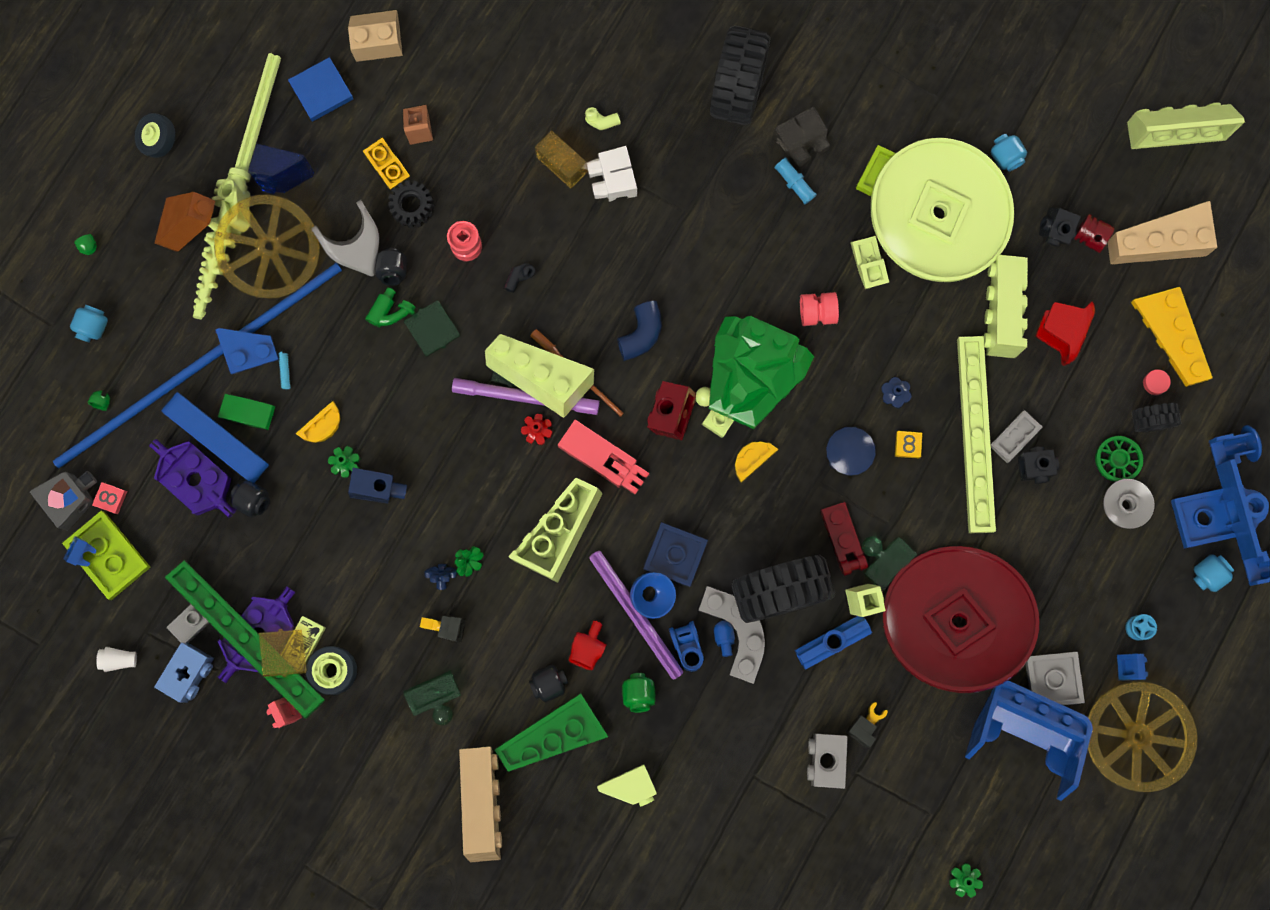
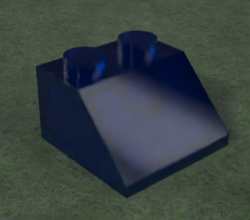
[248,144,314,194]

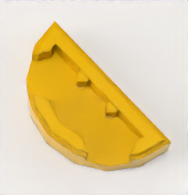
[296,401,340,443]
[735,442,778,483]

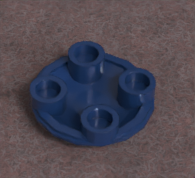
[826,427,876,475]

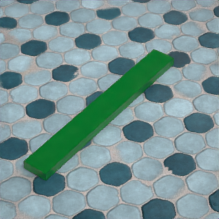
[165,560,325,719]

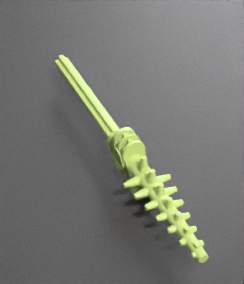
[193,53,281,320]

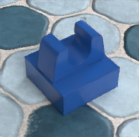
[63,536,96,566]
[1117,654,1148,680]

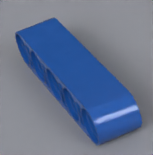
[161,392,269,483]

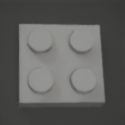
[1026,652,1085,705]

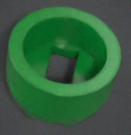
[74,234,97,255]
[88,390,110,411]

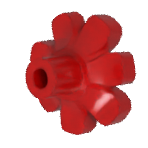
[521,414,552,445]

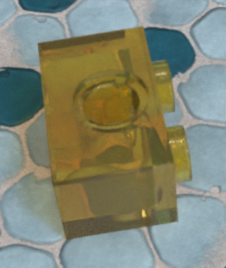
[535,130,588,188]

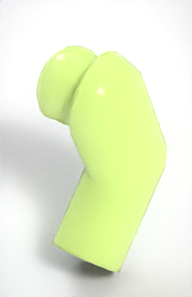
[585,107,621,130]

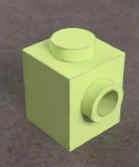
[845,584,885,617]

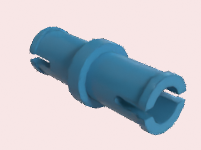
[774,158,817,205]

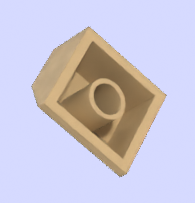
[348,10,403,62]

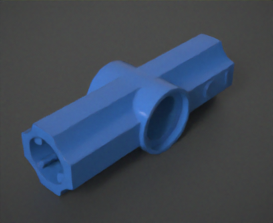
[794,616,872,670]

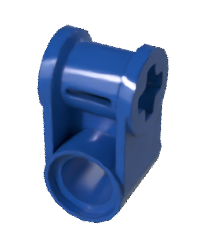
[669,621,704,672]

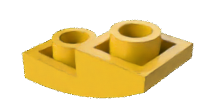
[363,138,410,190]

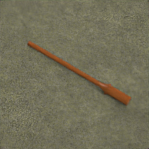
[530,329,624,417]

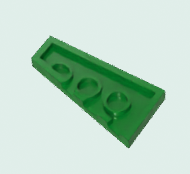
[495,694,608,772]

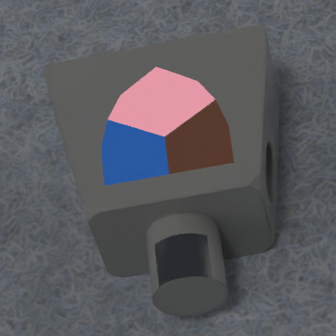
[30,471,97,531]

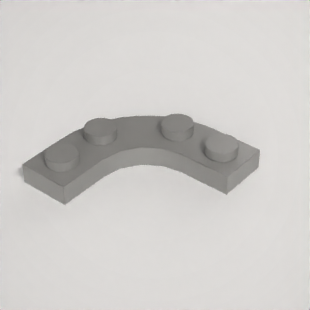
[698,586,765,684]

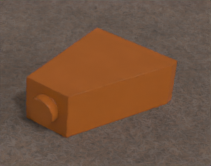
[155,192,215,252]

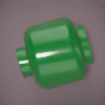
[622,673,656,713]

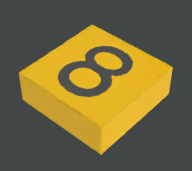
[895,431,922,459]

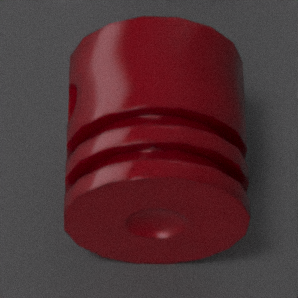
[1074,214,1115,253]

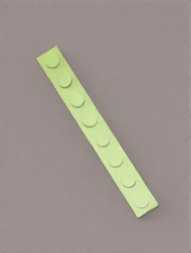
[957,336,996,533]

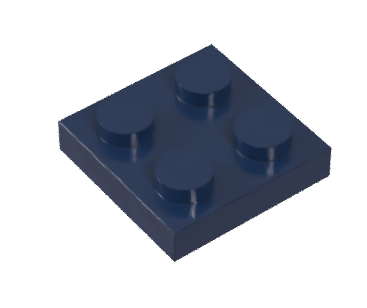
[643,522,708,588]

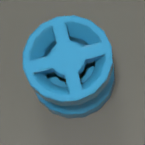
[1125,614,1157,640]

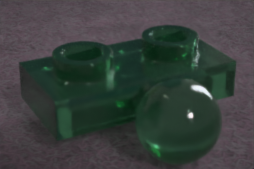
[862,536,917,591]
[404,670,461,726]

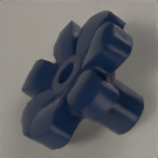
[425,564,457,590]

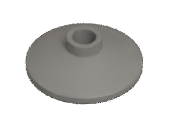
[1103,479,1154,529]

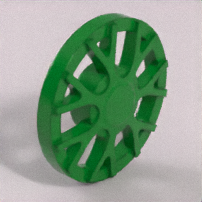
[1095,436,1143,482]

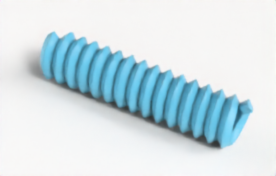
[279,351,291,389]

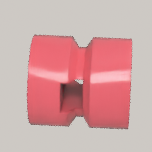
[447,221,482,261]
[800,292,839,326]

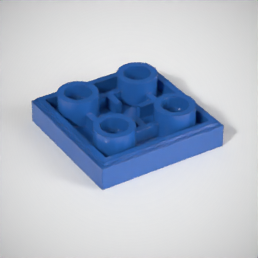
[288,57,353,122]

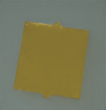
[259,629,306,677]

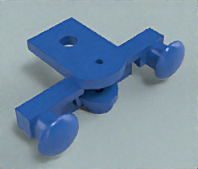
[1171,425,1270,586]

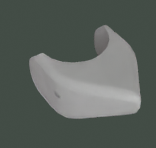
[311,200,379,276]

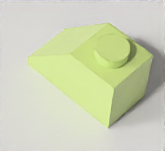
[597,764,657,807]

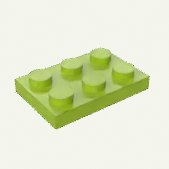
[62,510,151,600]

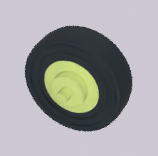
[135,113,175,158]

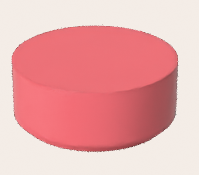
[1143,370,1171,395]

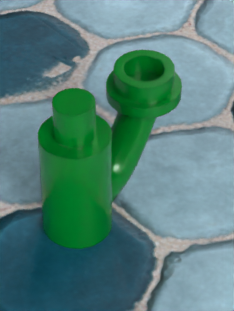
[365,287,416,328]

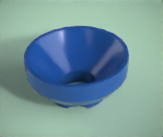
[630,572,676,619]

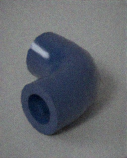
[617,301,662,361]

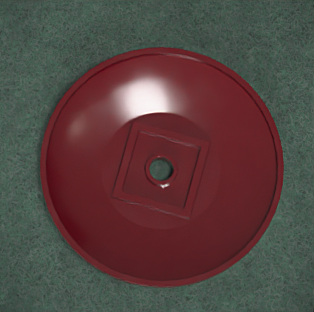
[883,546,1039,693]

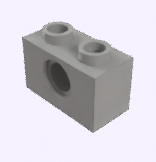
[807,733,847,789]

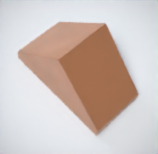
[403,105,433,145]

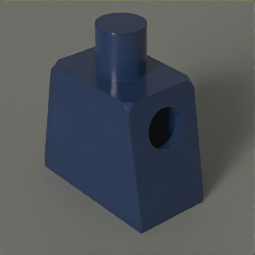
[348,468,407,503]

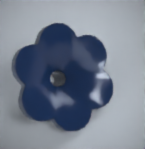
[881,377,911,408]

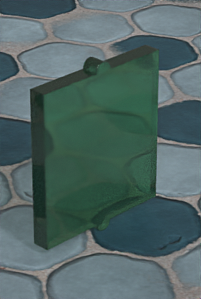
[404,300,460,357]

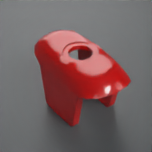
[1035,301,1095,366]

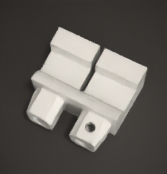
[587,146,637,202]

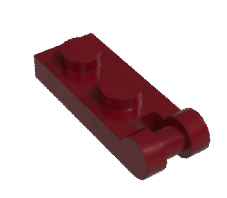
[820,502,868,576]

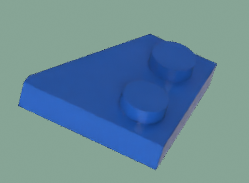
[215,328,279,374]

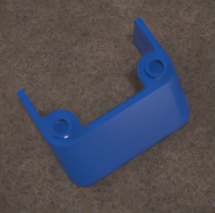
[965,681,1093,801]

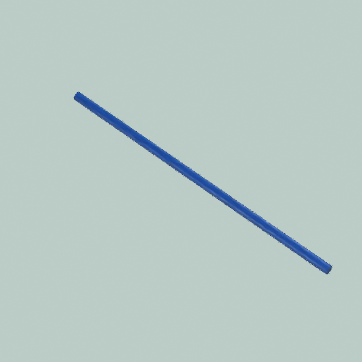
[53,263,342,468]

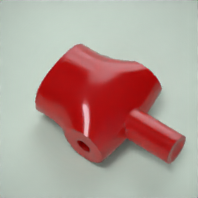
[568,621,606,670]

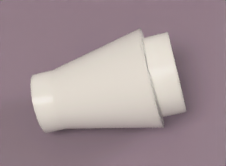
[97,647,137,672]

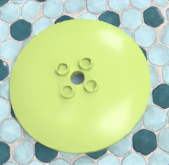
[871,138,1014,282]

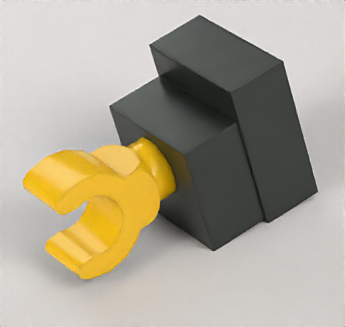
[420,616,466,643]
[845,702,888,748]

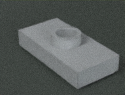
[990,410,1042,463]
[167,605,209,643]

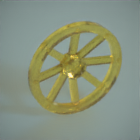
[214,195,319,298]
[1088,682,1197,792]

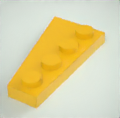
[1131,287,1213,387]

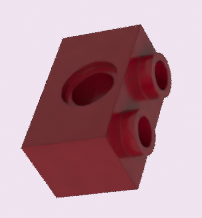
[647,381,696,440]

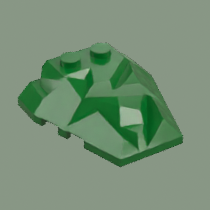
[708,316,814,429]

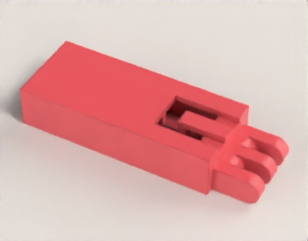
[558,420,649,494]

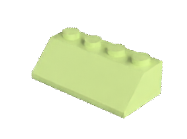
[1127,103,1245,149]

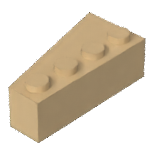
[1107,201,1217,264]
[460,747,502,862]

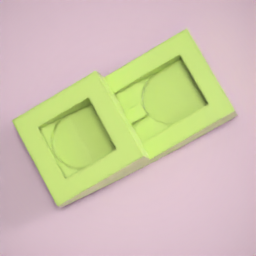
[851,236,889,289]

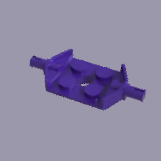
[149,439,236,518]
[218,586,295,683]

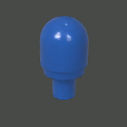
[714,621,735,657]

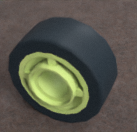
[306,646,357,695]

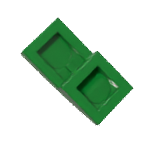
[218,394,275,430]

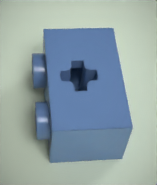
[154,642,214,703]

